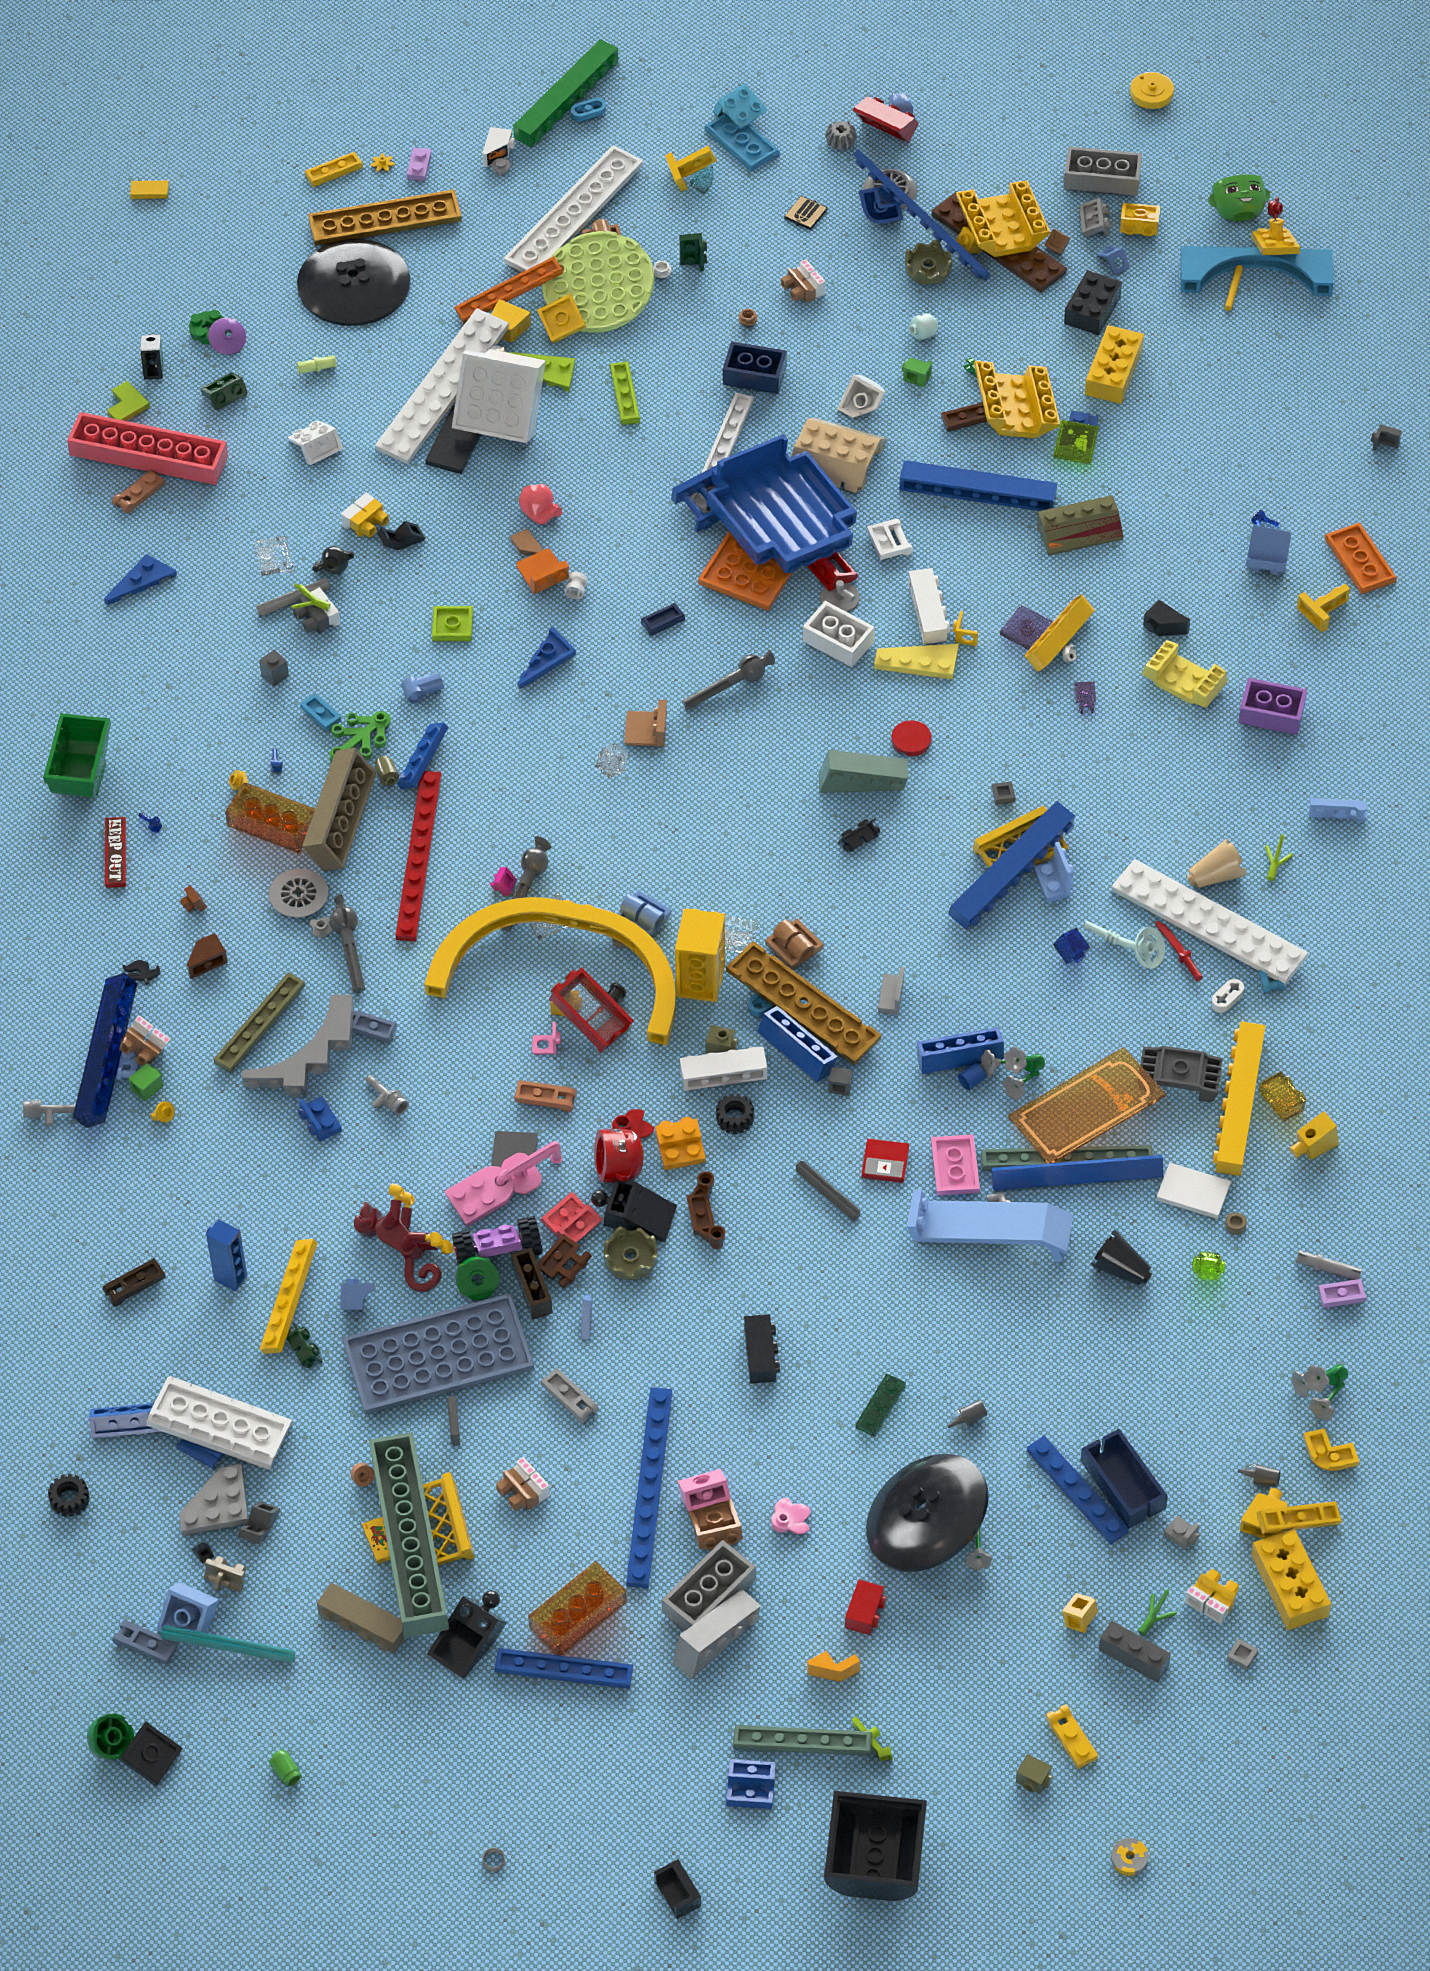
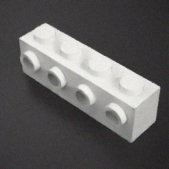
[908,568,950,645]
[680,1047,767,1091]

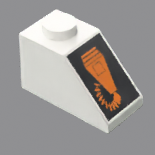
[482,127,515,167]

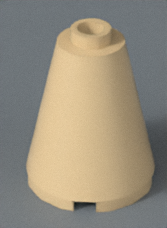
[1187,839,1247,888]

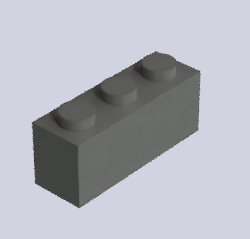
[1099,1620,1171,1683]

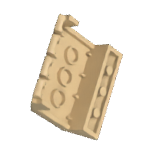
[791,418,887,494]

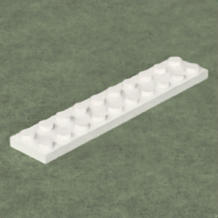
[504,145,643,272]
[375,308,509,464]
[1112,859,1308,985]

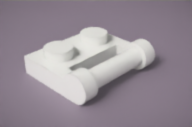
[867,519,913,560]

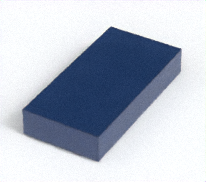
[641,603,685,636]

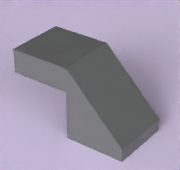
[238,1501,280,1544]

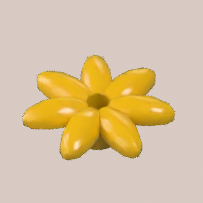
[371,153,395,172]

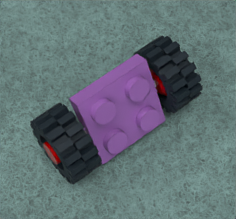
[452,1216,543,1265]

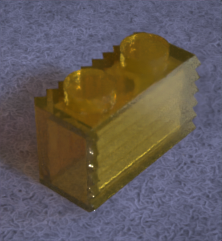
[1259,1071,1306,1122]

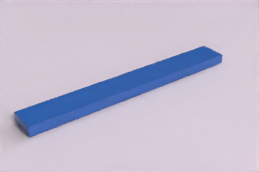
[992,1155,1163,1190]

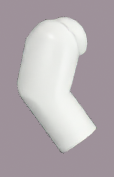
[1062,644,1076,663]

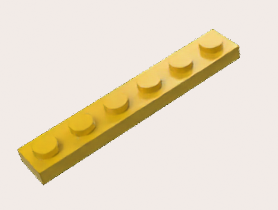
[260,1239,318,1354]

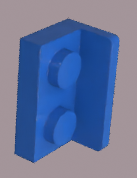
[298,1096,342,1142]

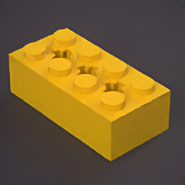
[1085,325,1144,404]
[1251,1528,1331,1631]

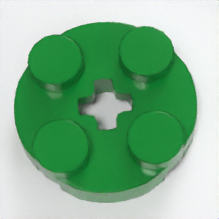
[189,310,227,345]
[455,1256,499,1300]

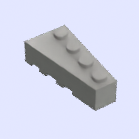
[672,1589,761,1679]

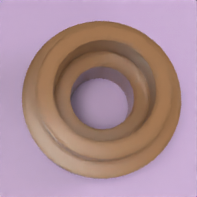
[739,308,758,326]

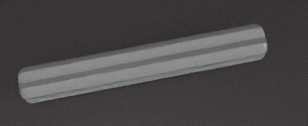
[256,578,330,616]

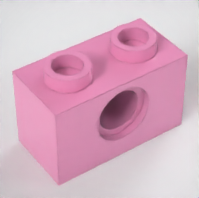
[678,1469,731,1512]

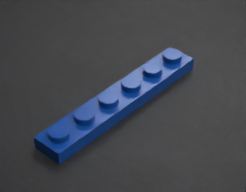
[1027,1436,1129,1545]
[495,1648,633,1689]

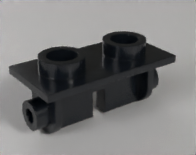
[837,818,881,852]

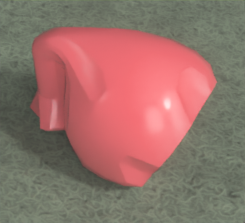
[519,484,562,525]

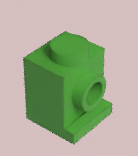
[901,357,932,387]

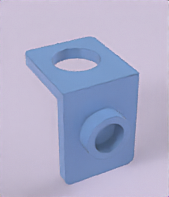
[1096,245,1129,275]

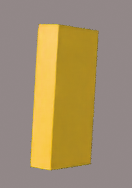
[130,181,169,199]

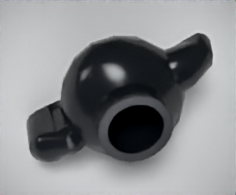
[312,546,354,574]

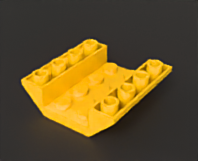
[956,180,1050,257]
[974,361,1061,438]

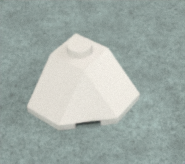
[837,374,886,418]

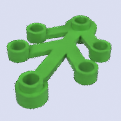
[329,711,391,763]

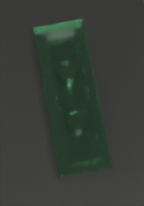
[856,1373,906,1437]

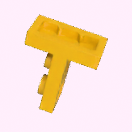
[665,146,717,192]
[1297,584,1350,632]

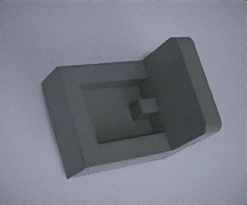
[1371,424,1402,451]

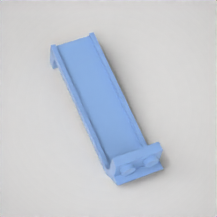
[907,1189,1073,1262]

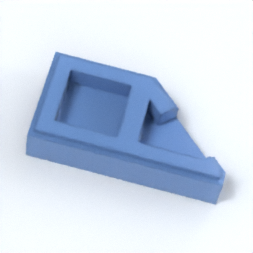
[581,1295,593,1340]

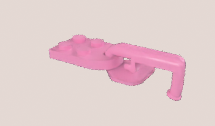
[444,1141,562,1227]

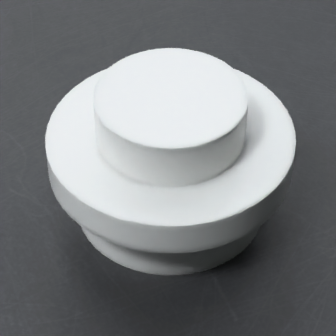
[653,261,671,278]

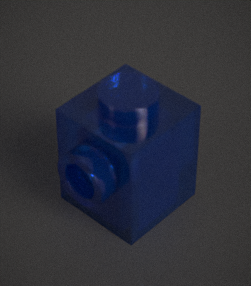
[1053,927,1090,964]

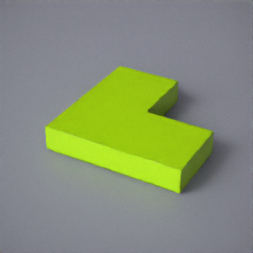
[107,380,150,421]

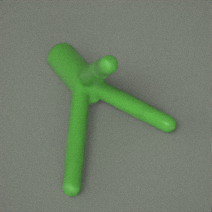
[1138,1589,1177,1636]

